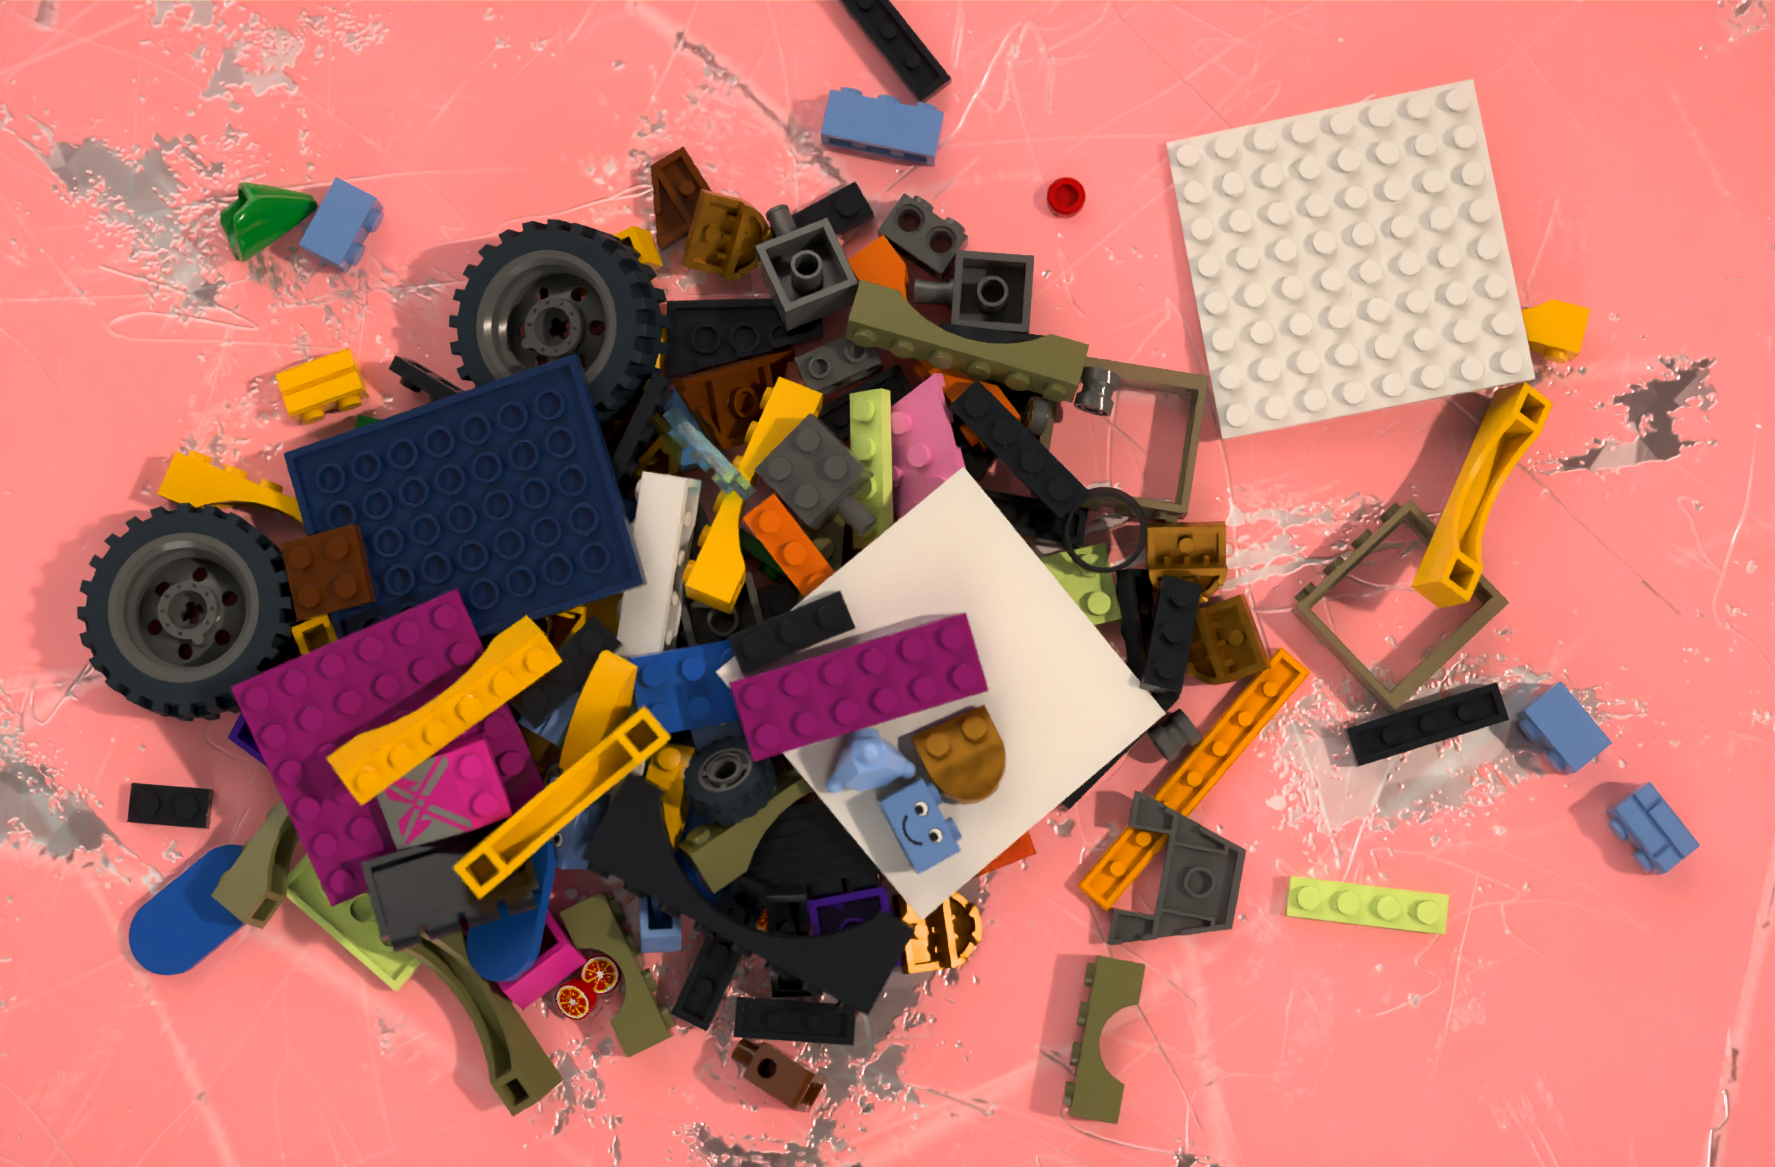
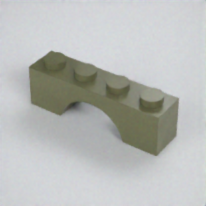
[559,891,676,1058]
[1062,955,1146,1125]

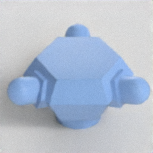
[826,728,916,793]

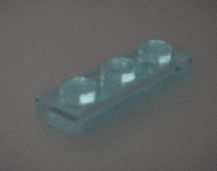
[662,405,756,502]

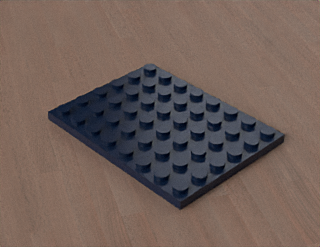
[283,354,648,640]

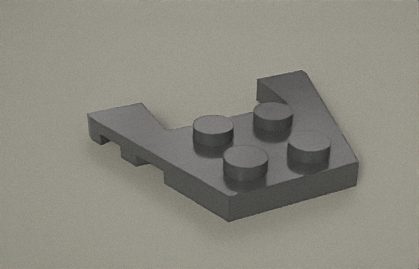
[1107,790,1246,945]

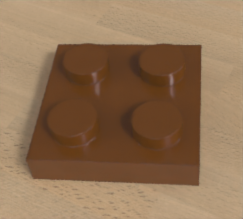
[280,524,376,621]

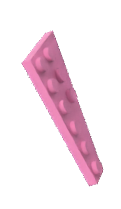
[891,373,966,520]

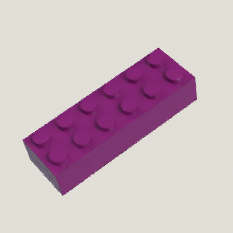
[728,612,989,761]

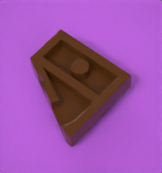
[651,146,711,252]

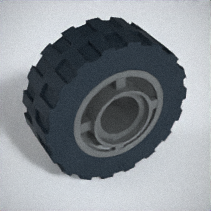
[683,736,777,825]

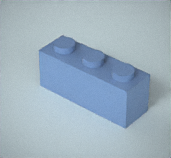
[821,87,944,166]

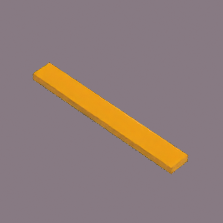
[1077,647,1311,912]

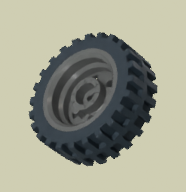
[449,219,671,430]
[77,503,304,722]

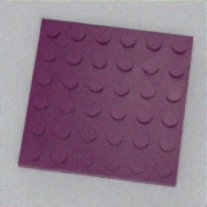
[231,588,546,907]

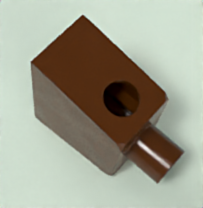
[731,1038,829,1113]

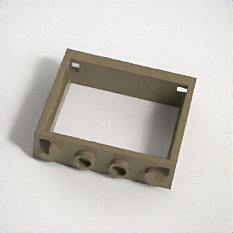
[1030,356,1209,523]
[1291,500,1510,713]

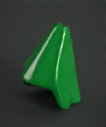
[220,182,318,262]

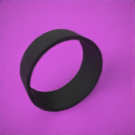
[1061,487,1147,573]

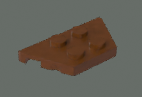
[673,349,795,450]

